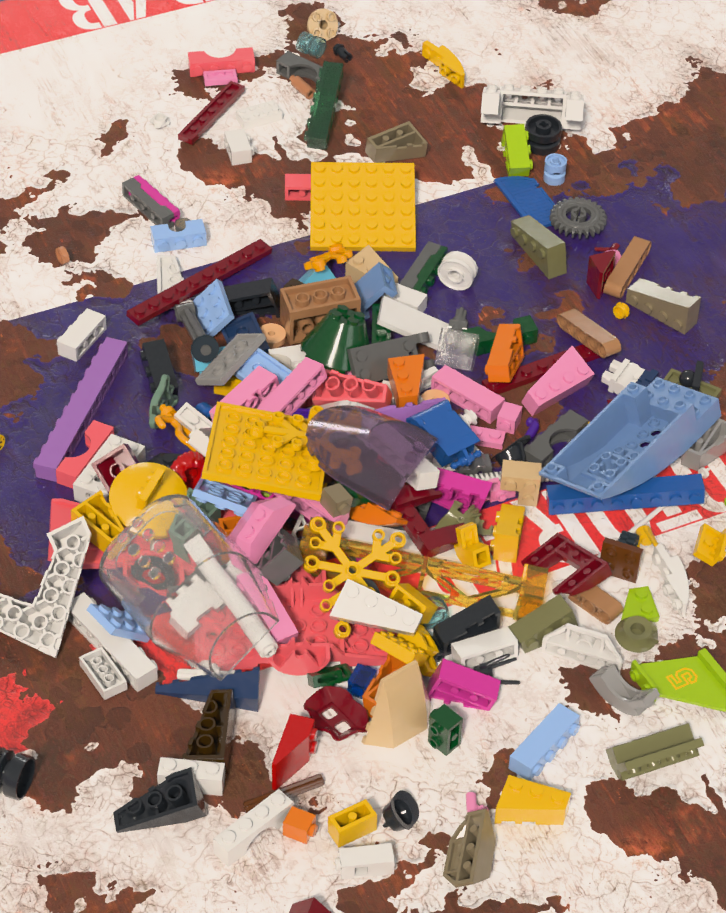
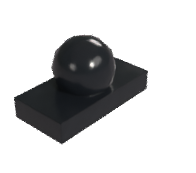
[679,360,704,392]

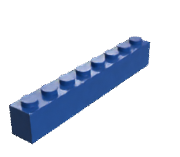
[546,474,705,515]

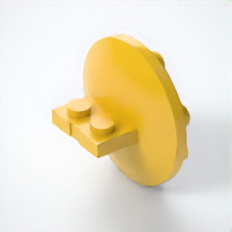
[109,462,189,537]

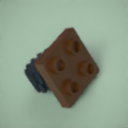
[600,530,644,584]

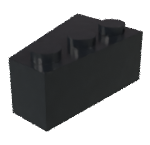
[224,278,280,318]
[139,339,179,395]

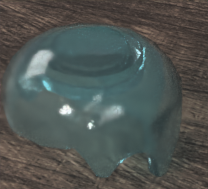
[426,596,450,629]

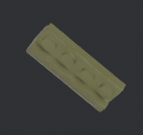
[605,723,704,781]

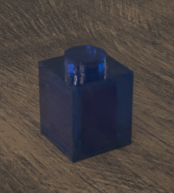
[347,663,377,699]

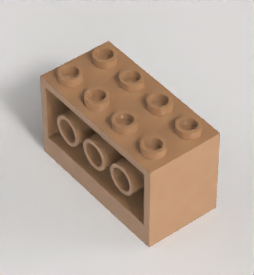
[280,276,361,345]

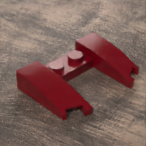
[384,484,464,560]
[521,532,612,596]

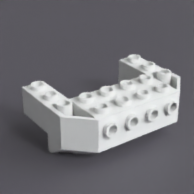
[481,84,584,130]

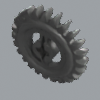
[550,197,607,239]

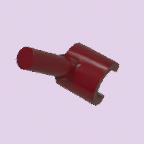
[594,243,620,252]

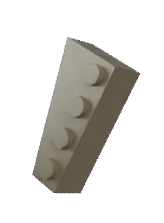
[626,278,701,335]

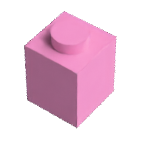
[496,401,522,435]

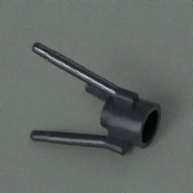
[473,654,520,685]

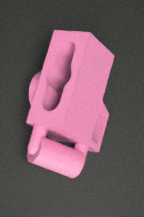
[485,478,516,503]

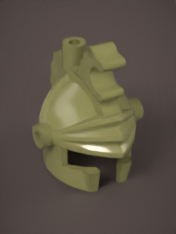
[434,500,493,537]

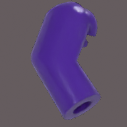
[524,417,539,441]

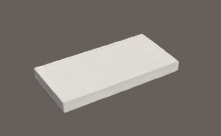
[377,296,449,352]

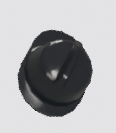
[491,435,531,467]
[382,790,419,831]

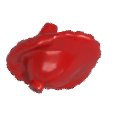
[170,451,205,490]

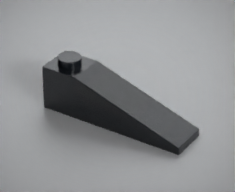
[113,767,207,833]

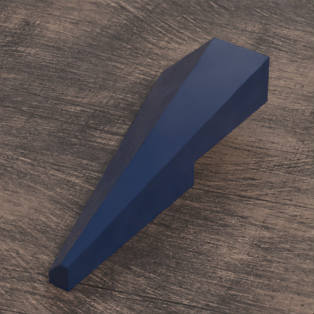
[155,667,260,712]

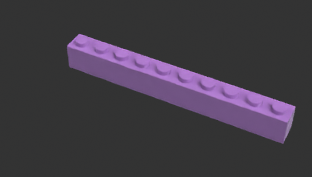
[33,337,128,482]

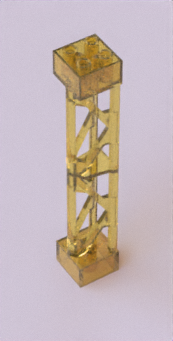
[299,517,548,621]

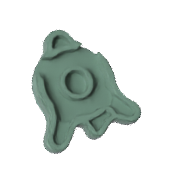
[149,374,178,429]

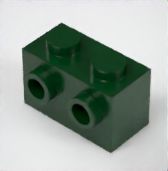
[428,704,463,756]

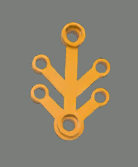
[303,243,353,272]

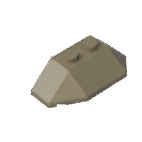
[443,809,496,888]

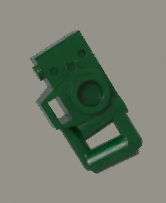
[307,664,354,688]

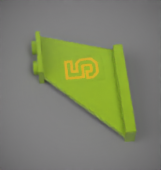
[629,648,726,712]

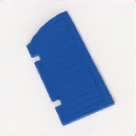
[493,176,555,227]

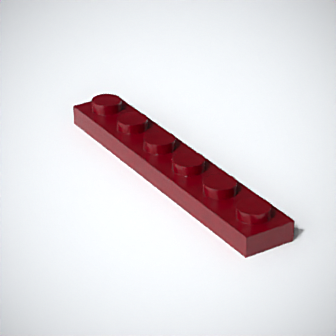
[178,81,245,145]

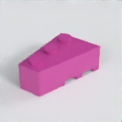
[427,658,501,711]

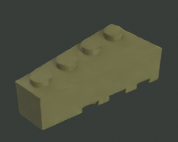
[510,215,567,279]

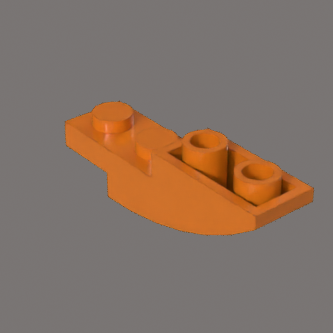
[349,501,408,527]

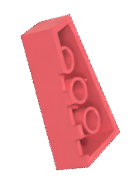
[312,369,392,410]

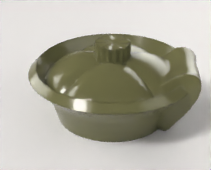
[615,616,659,653]

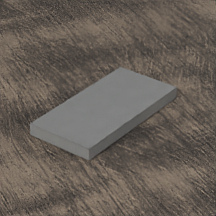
[195,333,266,386]

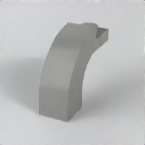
[589,665,660,716]

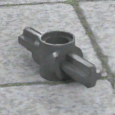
[448,307,468,350]

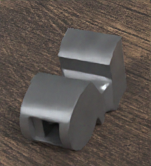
[455,453,492,477]

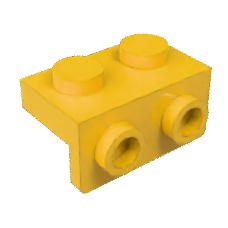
[693,523,726,566]

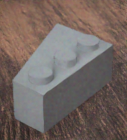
[680,418,726,471]

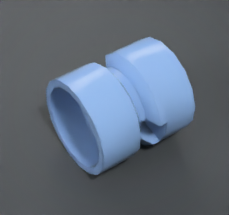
[543,153,567,186]

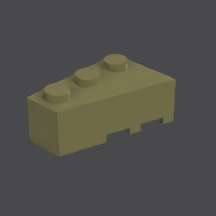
[508,594,578,653]

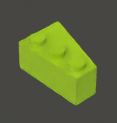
[501,124,533,177]

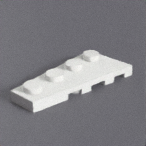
[156,255,193,309]

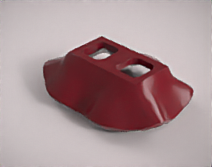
[303,686,369,741]

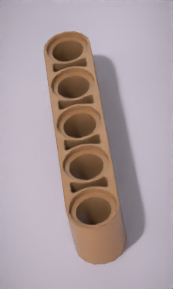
[603,236,652,299]
[557,308,621,358]

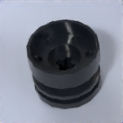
[0,746,36,800]

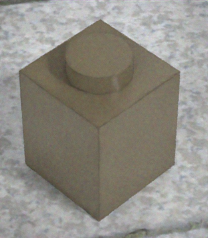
[320,483,353,518]

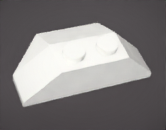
[541,623,623,674]

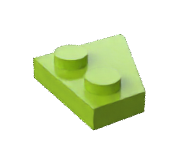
[621,586,660,622]

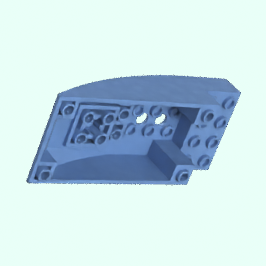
[539,377,721,500]

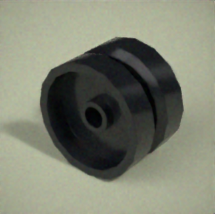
[525,114,562,156]

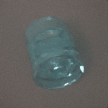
[296,31,326,59]

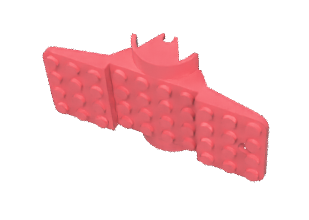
[195,564,398,676]

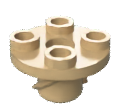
[307,9,338,41]

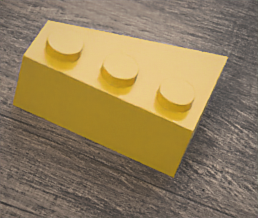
[71,490,127,559]
[490,503,525,563]
[494,775,571,825]

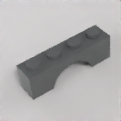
[276,51,341,98]
[524,409,588,468]

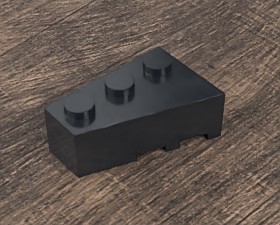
[433,595,501,656]

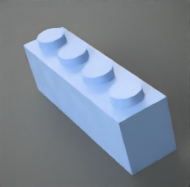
[509,703,580,781]

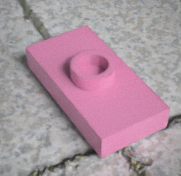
[203,69,238,86]

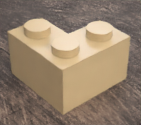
[500,459,542,507]

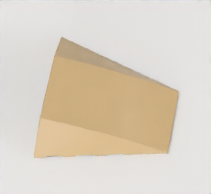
[361,660,431,749]

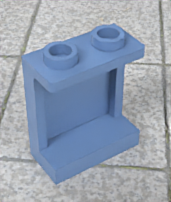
[354,262,398,319]

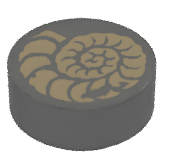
[175,218,190,232]

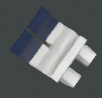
[601,358,659,395]

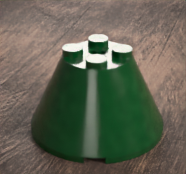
[300,305,369,374]

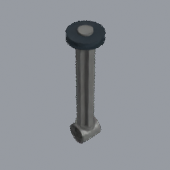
[174,302,219,362]

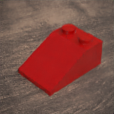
[272,714,318,790]

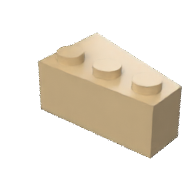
[345,245,398,299]

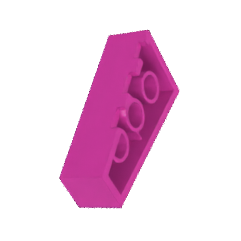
[431,467,493,514]

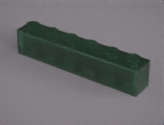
[304,61,344,150]

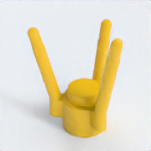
[636,525,658,548]

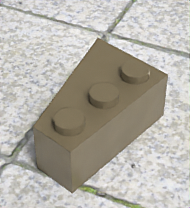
[365,121,428,163]

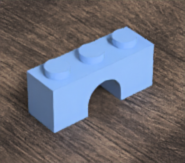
[150,219,207,253]

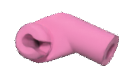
[466,792,489,812]

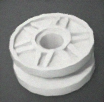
[437,251,478,290]

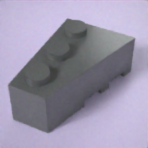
[258,528,304,586]

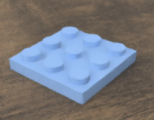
[192,476,258,517]

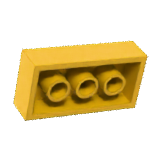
[370,631,428,667]

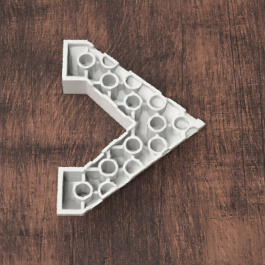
[0,516,92,658]

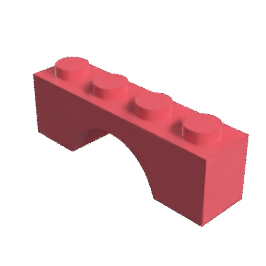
[188,47,255,77]
[56,420,114,489]

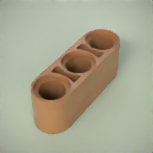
[568,586,623,625]

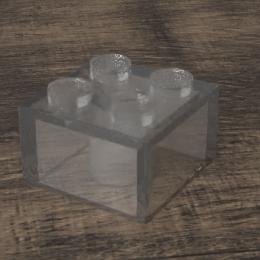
[434,328,480,372]

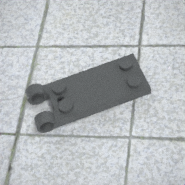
[347,332,435,382]

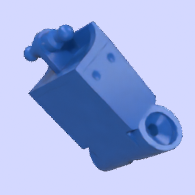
[406,399,482,469]

